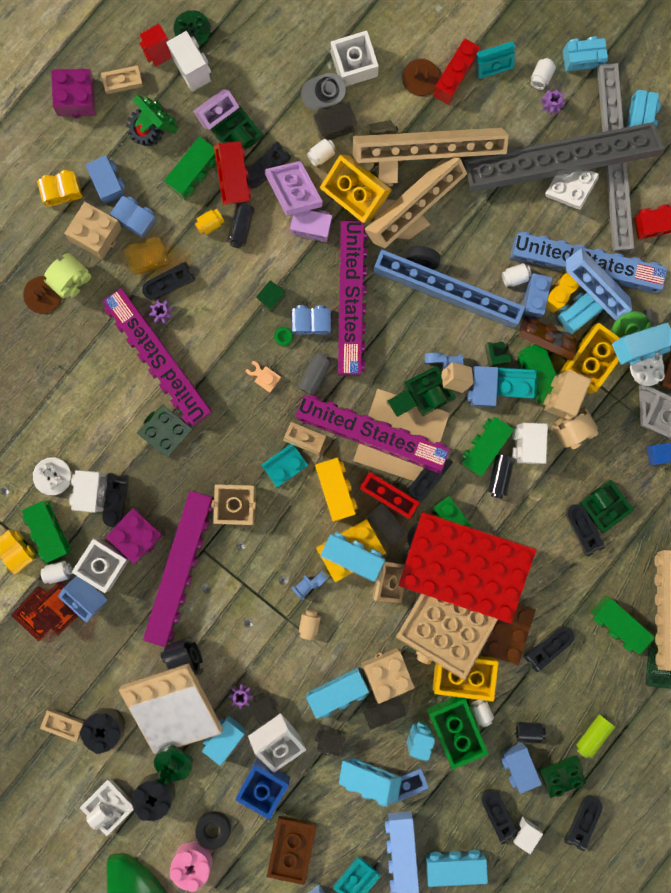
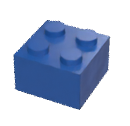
[235,758,290,820]

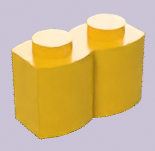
[37,170,83,207]
[546,273,580,313]
[0,529,37,575]

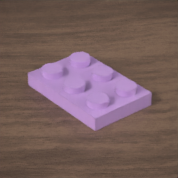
[265,161,323,216]

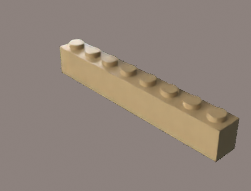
[353,128,509,163]

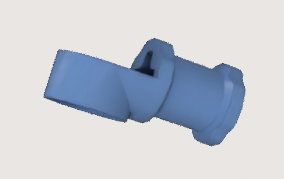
[425,353,463,370]
[291,568,331,600]

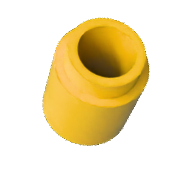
[195,209,224,235]

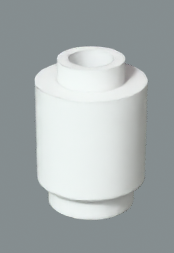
[531,58,556,90]
[307,139,336,167]
[502,263,532,287]
[41,561,72,584]
[469,699,494,727]

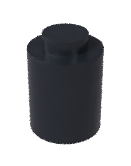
[515,722,546,743]

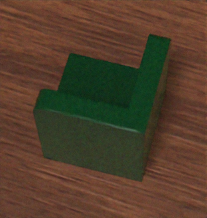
[256,280,286,313]
[485,342,511,367]
[386,389,417,417]

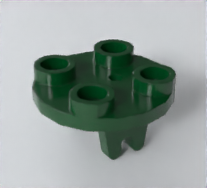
[174,10,211,47]
[154,744,193,785]

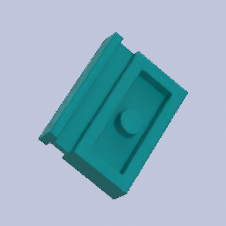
[476,41,516,79]
[497,368,538,398]
[261,444,308,488]
[333,855,380,893]

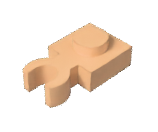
[246,361,281,393]

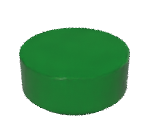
[274,327,293,347]

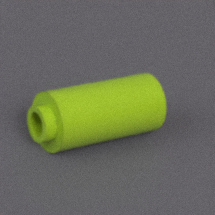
[576,714,615,759]

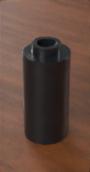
[227,203,255,249]
[488,455,515,499]

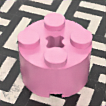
[170,841,213,892]

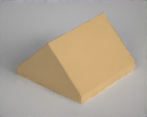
[372,560,405,603]

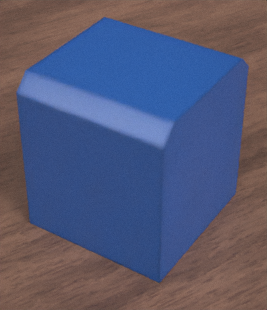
[647,443,671,465]

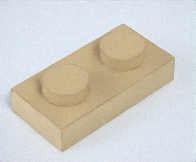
[101,65,143,94]
[283,422,326,455]
[40,708,84,742]

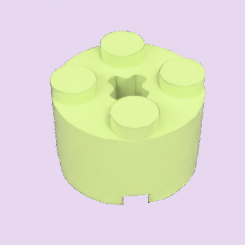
[44,253,91,298]

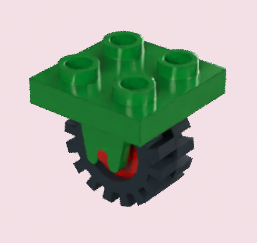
[126,95,179,146]

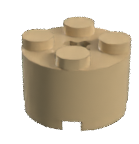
[552,407,599,449]

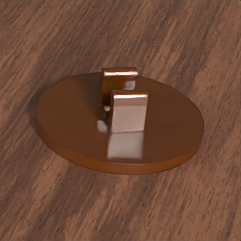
[402,59,440,96]
[23,276,62,314]

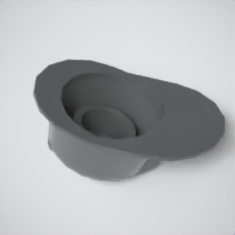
[301,73,346,110]

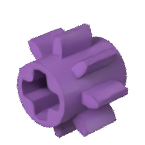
[541,89,566,115]
[149,300,174,324]
[229,683,254,709]

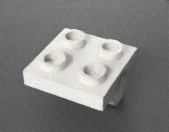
[545,170,599,210]
[80,778,133,836]

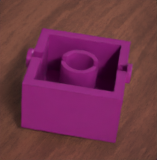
[51,69,96,119]
[106,508,164,564]

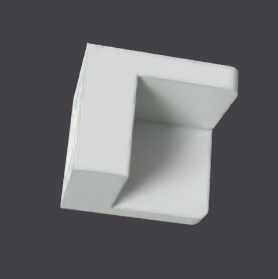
[514,816,543,854]

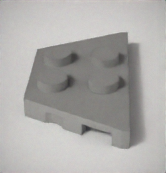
[639,384,671,440]

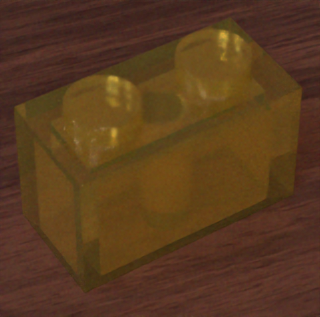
[124,237,170,276]

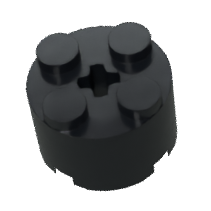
[160,636,204,676]
[80,708,125,754]
[132,773,175,821]

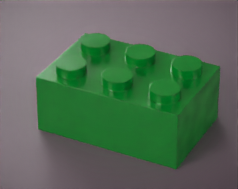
[426,697,488,770]

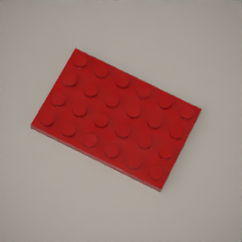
[398,511,536,624]

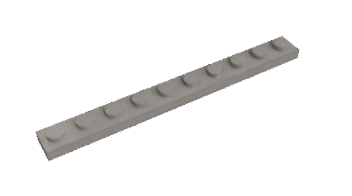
[597,63,634,252]

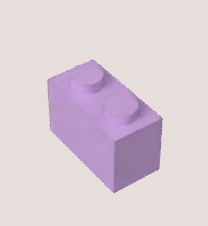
[193,89,239,130]
[290,210,332,242]

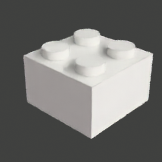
[166,31,211,92]
[331,31,379,86]
[512,423,548,464]
[69,470,108,512]
[72,538,129,593]
[248,713,306,773]

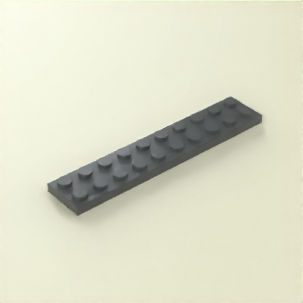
[463,122,664,192]

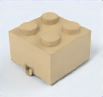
[64,202,122,260]
[544,370,591,420]
[212,484,256,525]
[361,648,414,704]

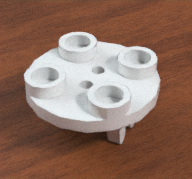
[630,353,665,386]
[33,457,72,495]

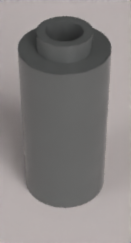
[297,352,332,395]

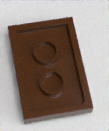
[519,315,577,360]
[481,604,536,665]
[266,816,317,885]

